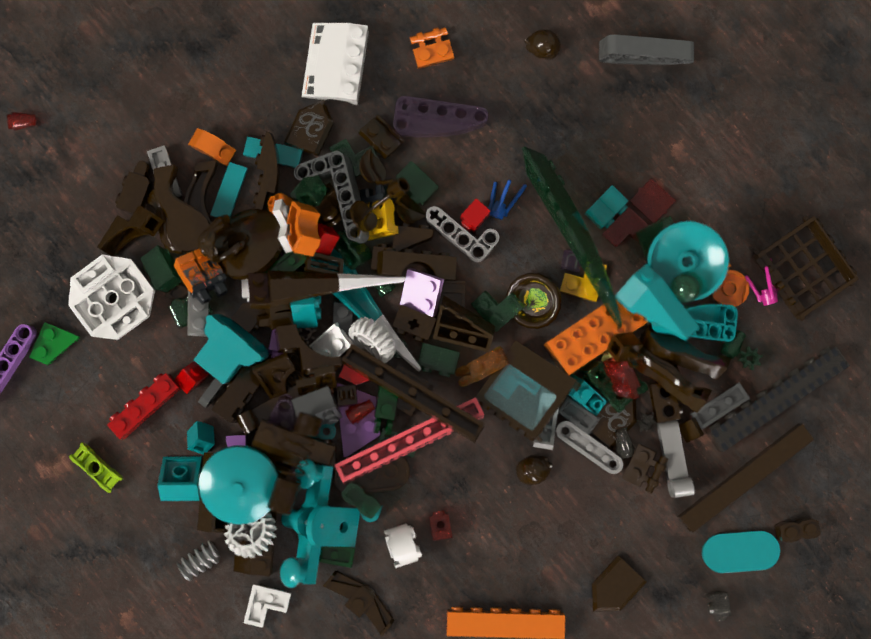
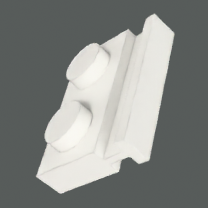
[309,322,354,357]

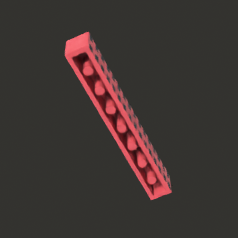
[335,397,484,485]

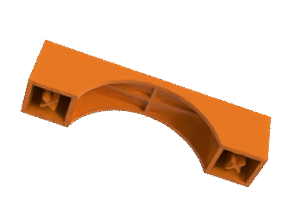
[543,264,731,375]

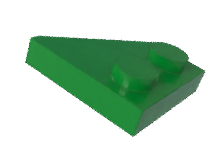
[29,322,80,365]

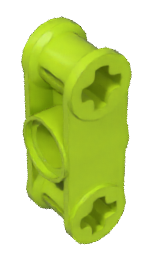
[69,442,123,493]

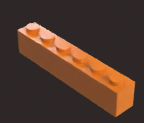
[447,606,565,639]

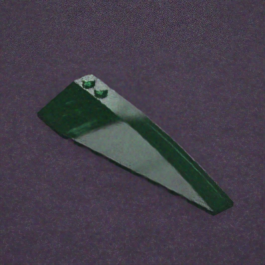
[521,146,622,329]

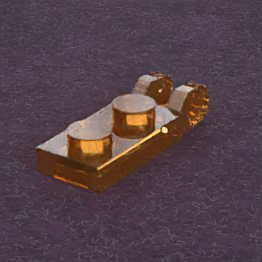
[455,346,509,387]

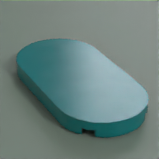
[702,531,780,573]

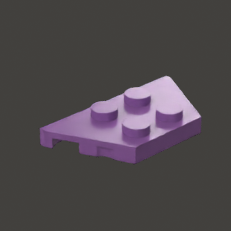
[336,383,380,457]

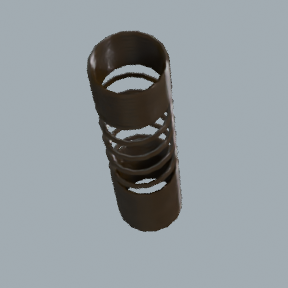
[267,412,323,515]

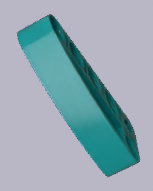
[652,304,738,342]

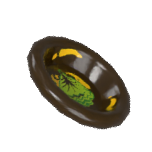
[506,273,561,329]

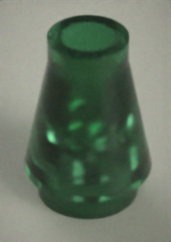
[720,330,746,359]

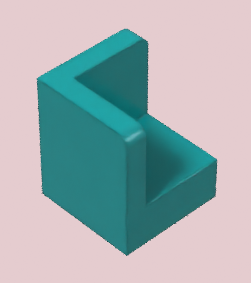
[187,421,215,455]

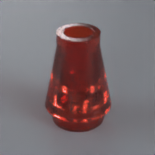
[7,112,36,131]
[345,399,375,424]

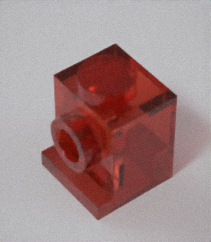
[429,510,452,541]

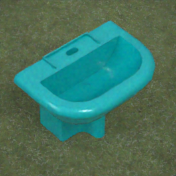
[194,314,270,385]

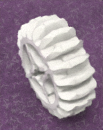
[348,317,397,363]
[224,512,277,558]

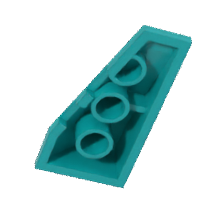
[614,264,700,341]

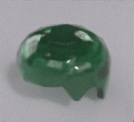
[670,271,703,303]

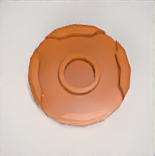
[711,270,749,307]

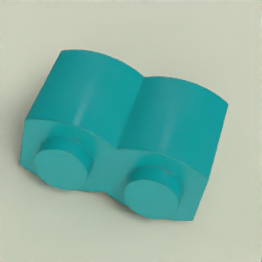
[584,185,629,229]

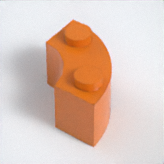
[287,201,321,257]

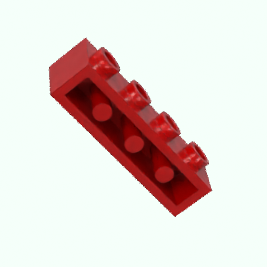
[107,373,181,440]

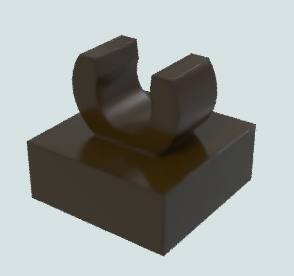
[337,385,358,407]

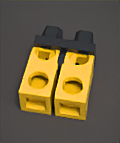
[357,184,399,241]

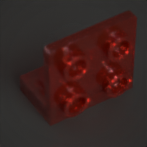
[603,357,641,399]

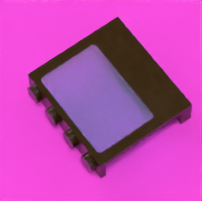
[476,341,581,443]

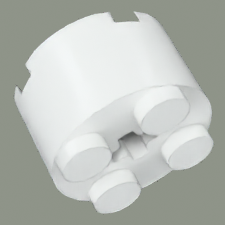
[384,523,422,568]

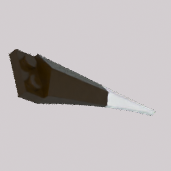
[247,270,406,309]

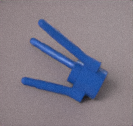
[488,179,527,220]

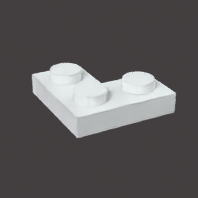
[273,199,292,253]
[244,584,291,628]

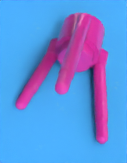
[745,258,778,306]

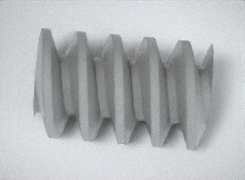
[177,540,221,581]

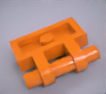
[409,27,454,69]

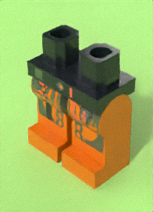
[174,249,228,305]

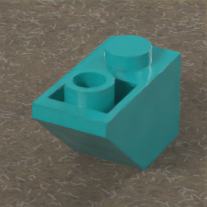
[568,374,608,416]

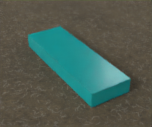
[243,137,303,168]
[210,162,248,218]

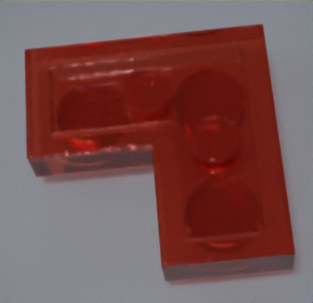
[602,207,656,248]

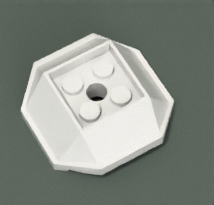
[68,255,155,340]

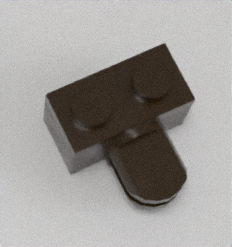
[301,182,341,227]

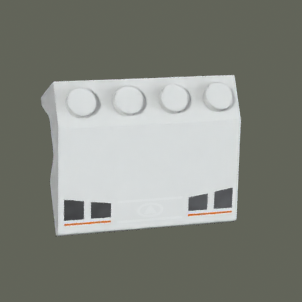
[302,23,369,105]

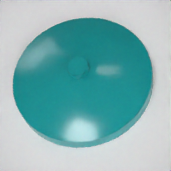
[648,221,729,301]
[199,445,278,524]

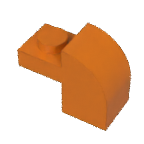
[188,128,236,166]

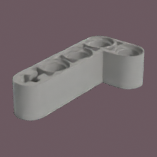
[426,206,499,263]
[657,420,694,498]

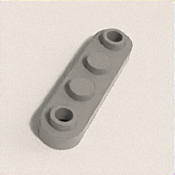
[556,421,623,474]

